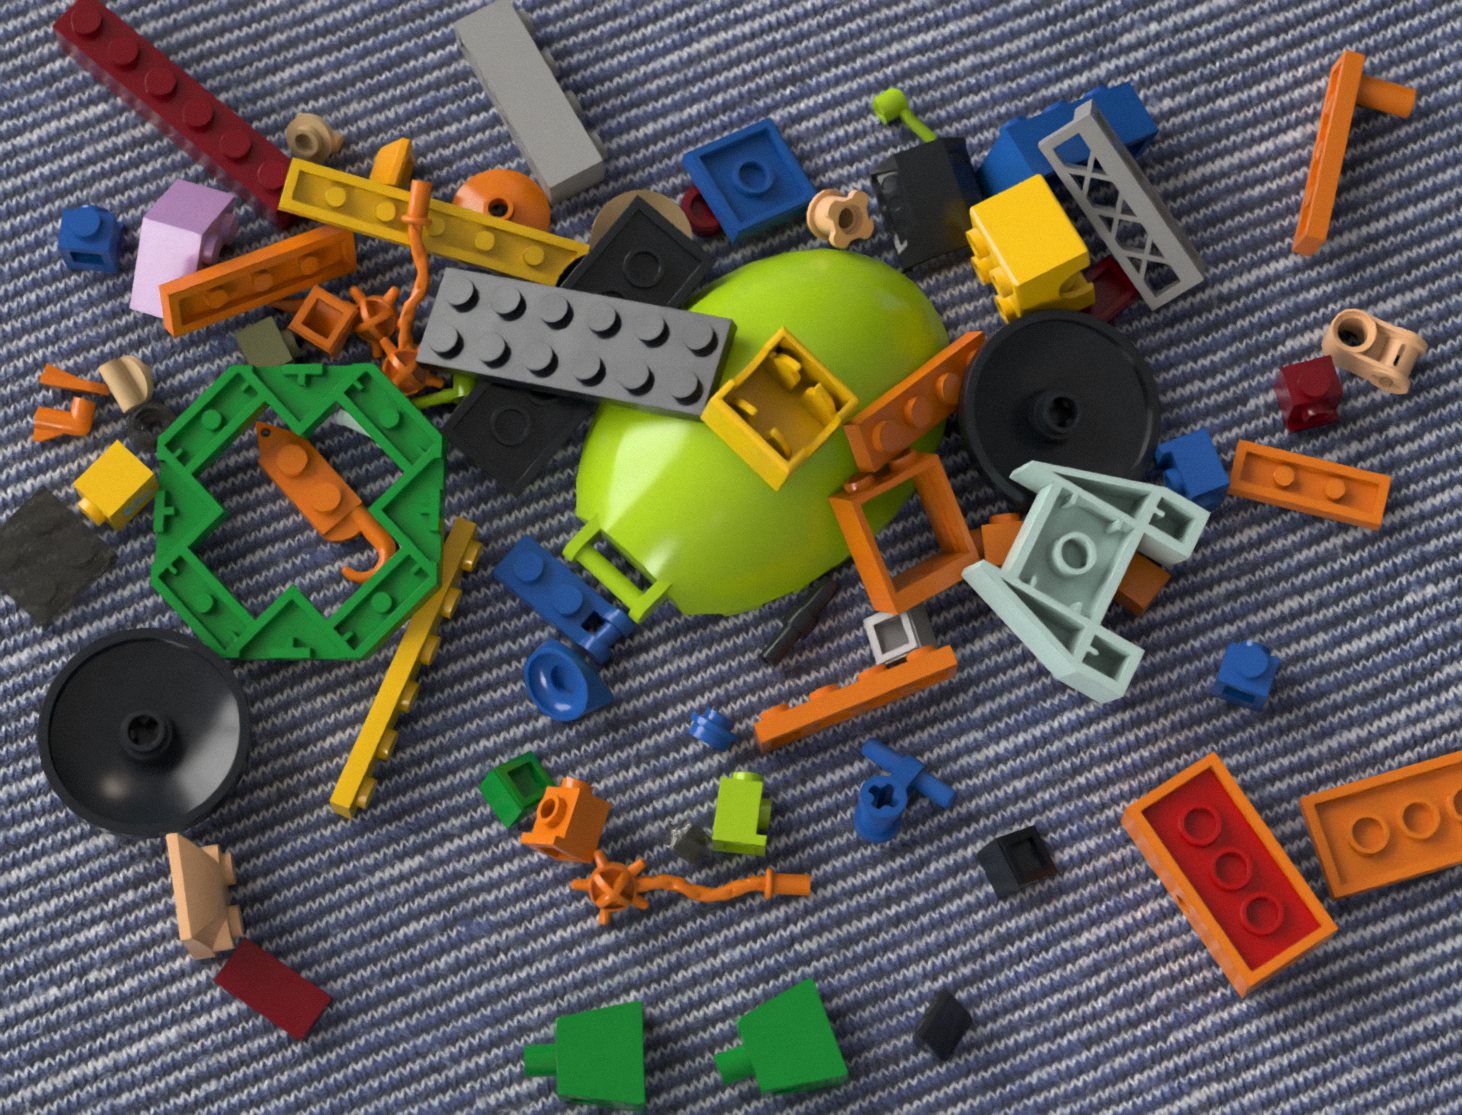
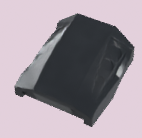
[868,137,985,274]

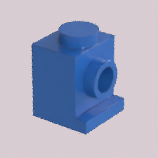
[58,205,125,273]
[1153,427,1230,512]
[1210,640,1281,713]

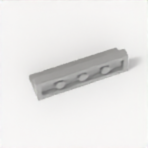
[1038,98,1205,311]

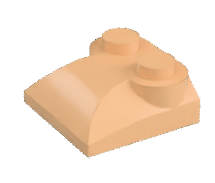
[166,833,244,960]

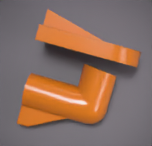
[32,363,110,442]

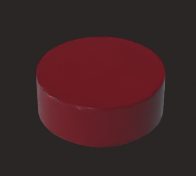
[680,186,724,237]

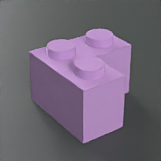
[129,179,239,319]

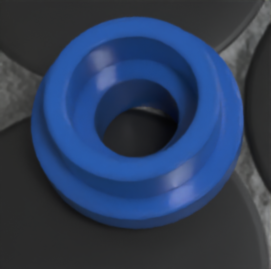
[688,707,740,753]

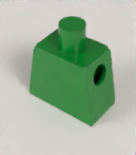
[713,978,849,1098]
[524,1001,647,1112]

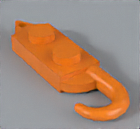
[255,421,397,585]

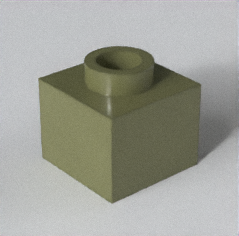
[234,316,301,367]

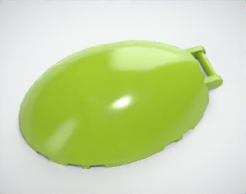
[562,248,950,624]

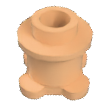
[807,189,874,249]

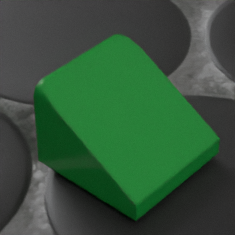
[479,750,557,828]

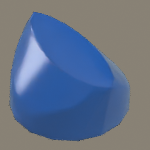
[524,638,615,722]

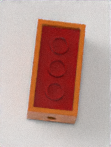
[1120,751,1338,998]

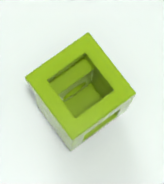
[712,772,772,857]

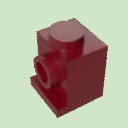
[1273,355,1343,434]

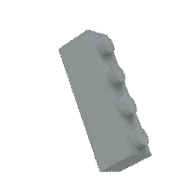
[453,0,608,206]

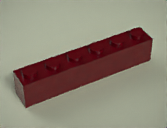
[52,0,299,234]

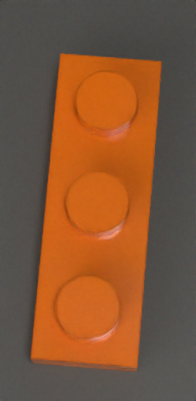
[1227,439,1392,531]

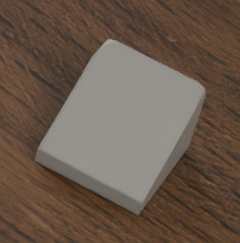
[863,603,938,667]

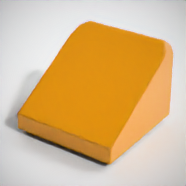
[369,138,416,190]

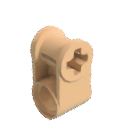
[1322,309,1428,394]

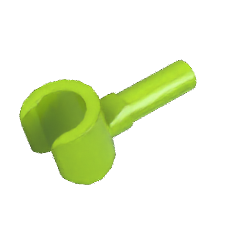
[872,88,938,142]
[411,375,480,410]

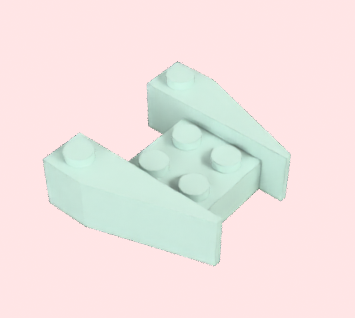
[961,460,1211,704]

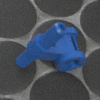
[853,737,958,843]

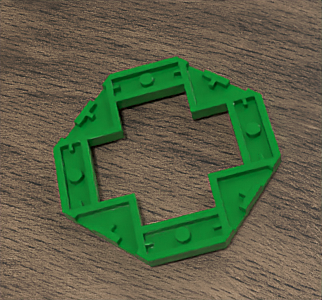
[151,363,448,661]

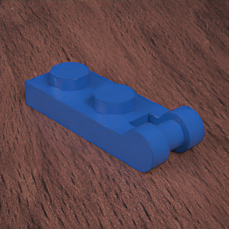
[492,533,636,666]

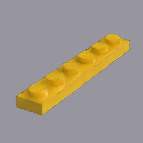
[278,157,590,287]
[329,516,483,820]

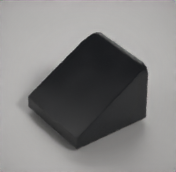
[977,825,1058,899]
[912,989,972,1061]

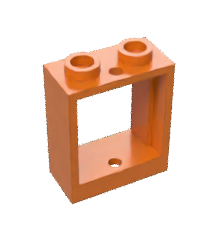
[828,448,981,615]

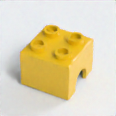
[966,174,1095,324]
[700,326,861,492]

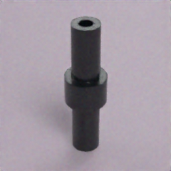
[759,576,840,669]

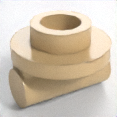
[286,112,345,164]
[98,355,154,414]

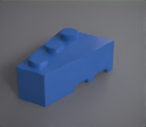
[975,81,1159,200]

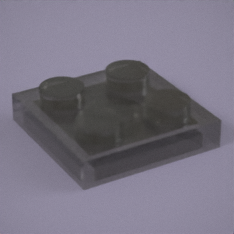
[0,485,119,632]

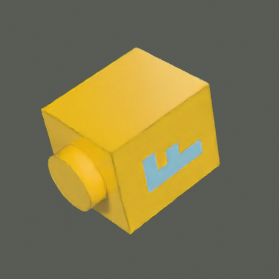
[73,440,159,532]

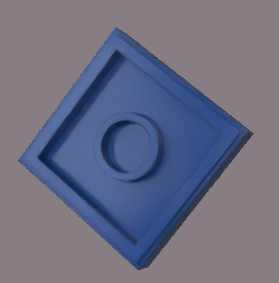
[681,117,818,244]

